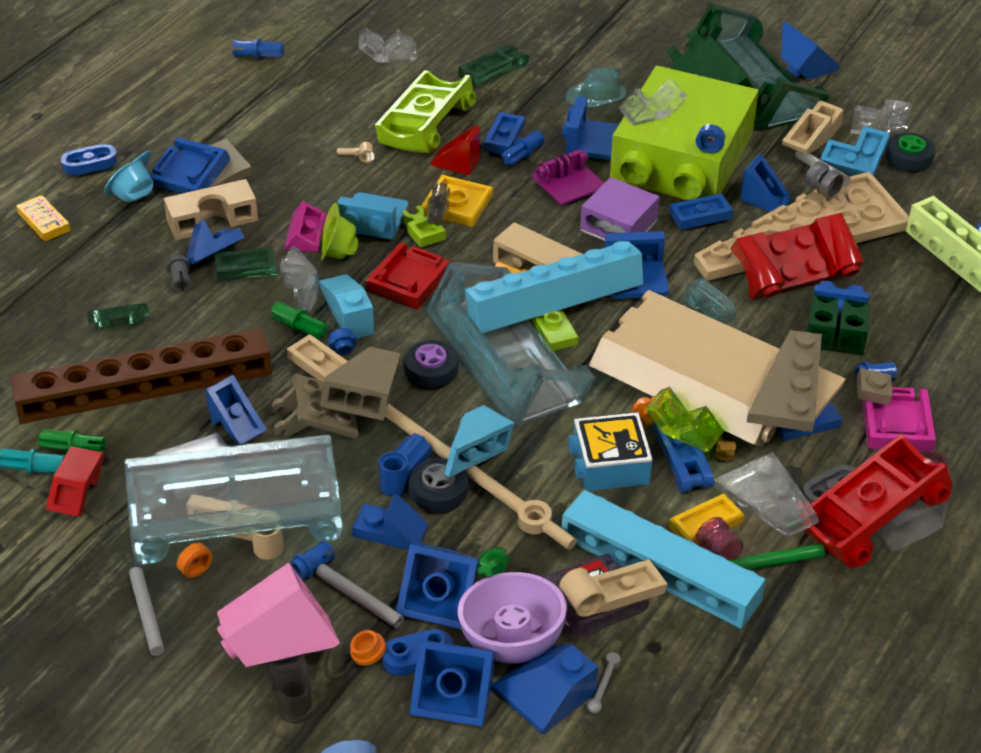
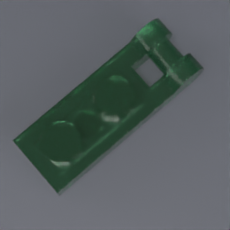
[458,44,529,87]

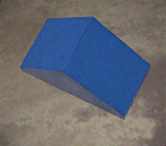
[740,153,792,212]

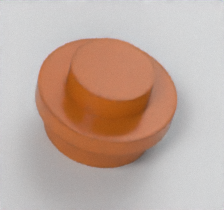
[350,630,386,666]

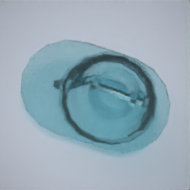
[565,67,626,108]

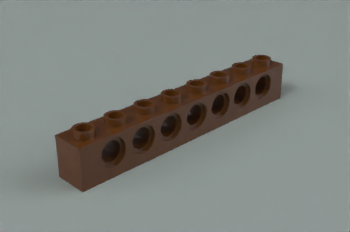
[10,328,272,425]

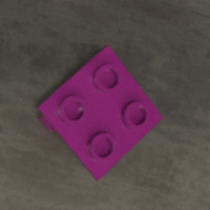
[531,149,604,206]

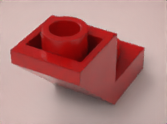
[46,447,104,517]

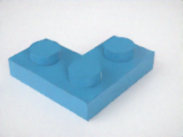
[820,126,890,176]

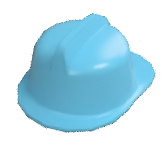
[104,151,153,203]

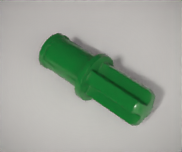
[271,301,328,339]
[38,429,106,453]
[476,547,510,578]

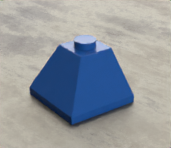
[781,21,840,80]
[396,542,479,629]
[492,644,598,735]

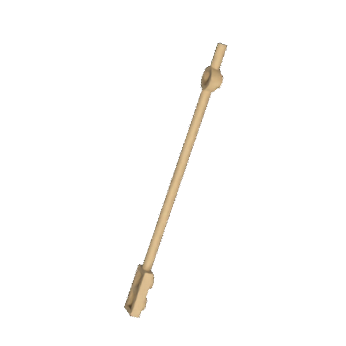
[287,334,577,550]

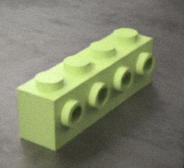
[906,196,981,292]

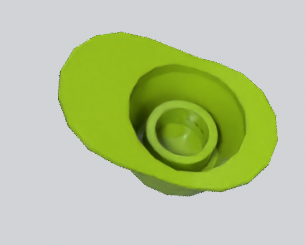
[321,203,358,260]

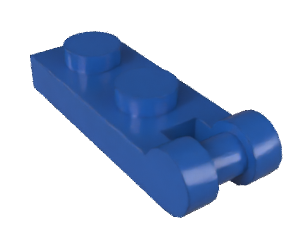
[652,414,714,493]

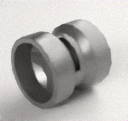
[804,161,845,199]

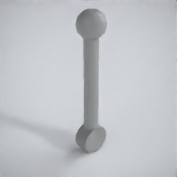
[587,652,621,714]

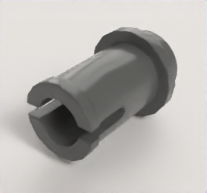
[167,255,192,293]

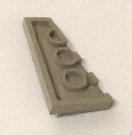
[746,330,822,432]

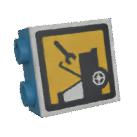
[568,413,652,491]

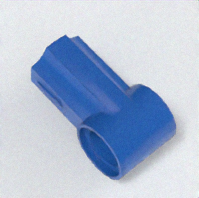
[379,433,432,496]

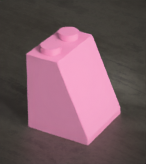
[217,563,340,667]

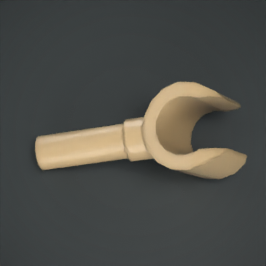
[337,142,374,163]

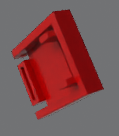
[366,242,453,310]

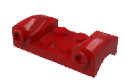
[730,212,864,300]
[798,434,952,568]

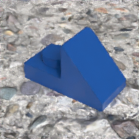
[186,219,245,268]
[205,375,267,448]
[352,494,428,550]

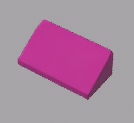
[284,201,326,252]

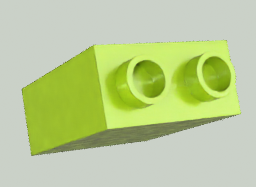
[610,65,759,200]

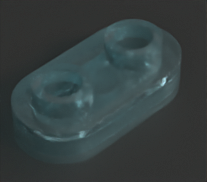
[685,279,736,325]

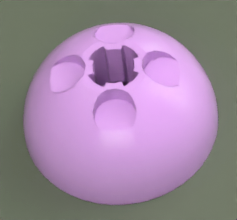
[458,572,566,664]

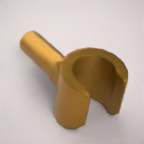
[710,426,736,461]

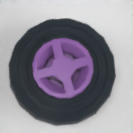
[403,339,459,388]

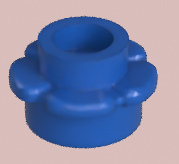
[328,328,358,356]

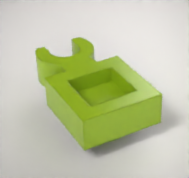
[403,205,446,248]

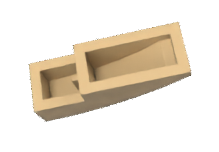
[782,100,844,154]

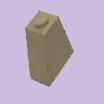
[320,347,401,421]

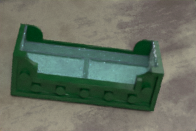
[686,3,830,130]

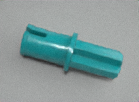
[0,448,65,475]

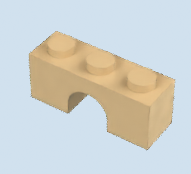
[163,179,258,240]

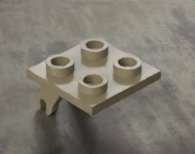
[271,373,359,439]

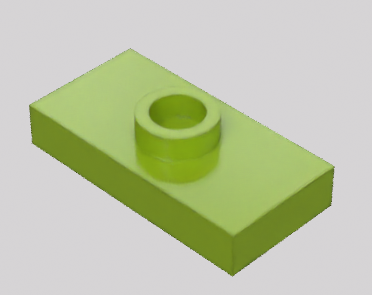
[531,309,579,352]

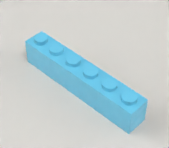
[465,241,643,334]
[562,490,766,629]

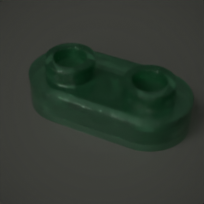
[87,303,150,329]

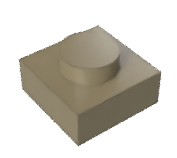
[856,368,893,405]

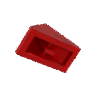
[431,125,480,175]

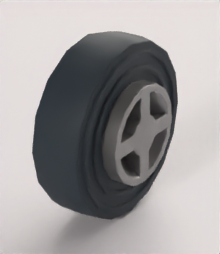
[409,458,469,512]

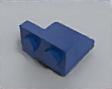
[562,96,619,161]
[604,231,669,299]

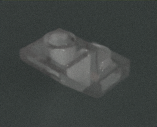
[359,28,417,62]
[619,77,688,126]
[850,98,913,134]
[280,247,319,312]

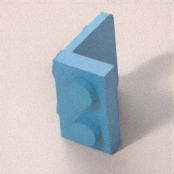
[337,192,409,240]

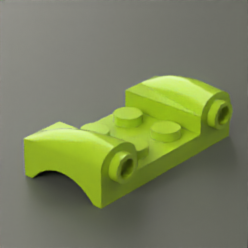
[375,70,476,153]

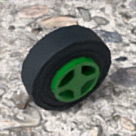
[885,132,936,171]

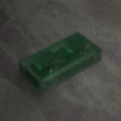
[214,247,277,281]

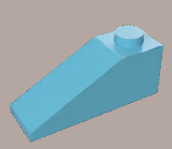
[319,274,374,338]
[444,405,515,478]

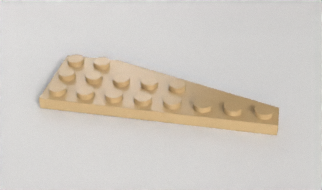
[694,172,909,281]

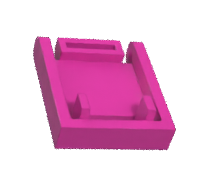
[862,387,936,452]

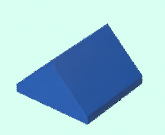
[409,640,494,727]

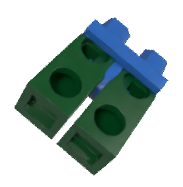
[807,281,869,356]

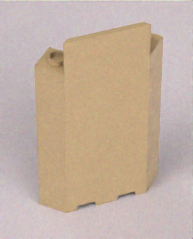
[589,290,846,447]

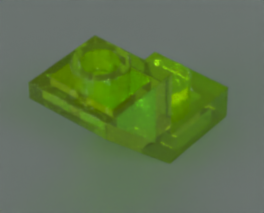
[645,386,724,452]

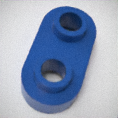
[61,144,117,176]
[382,629,453,676]

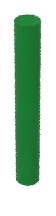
[728,543,825,570]

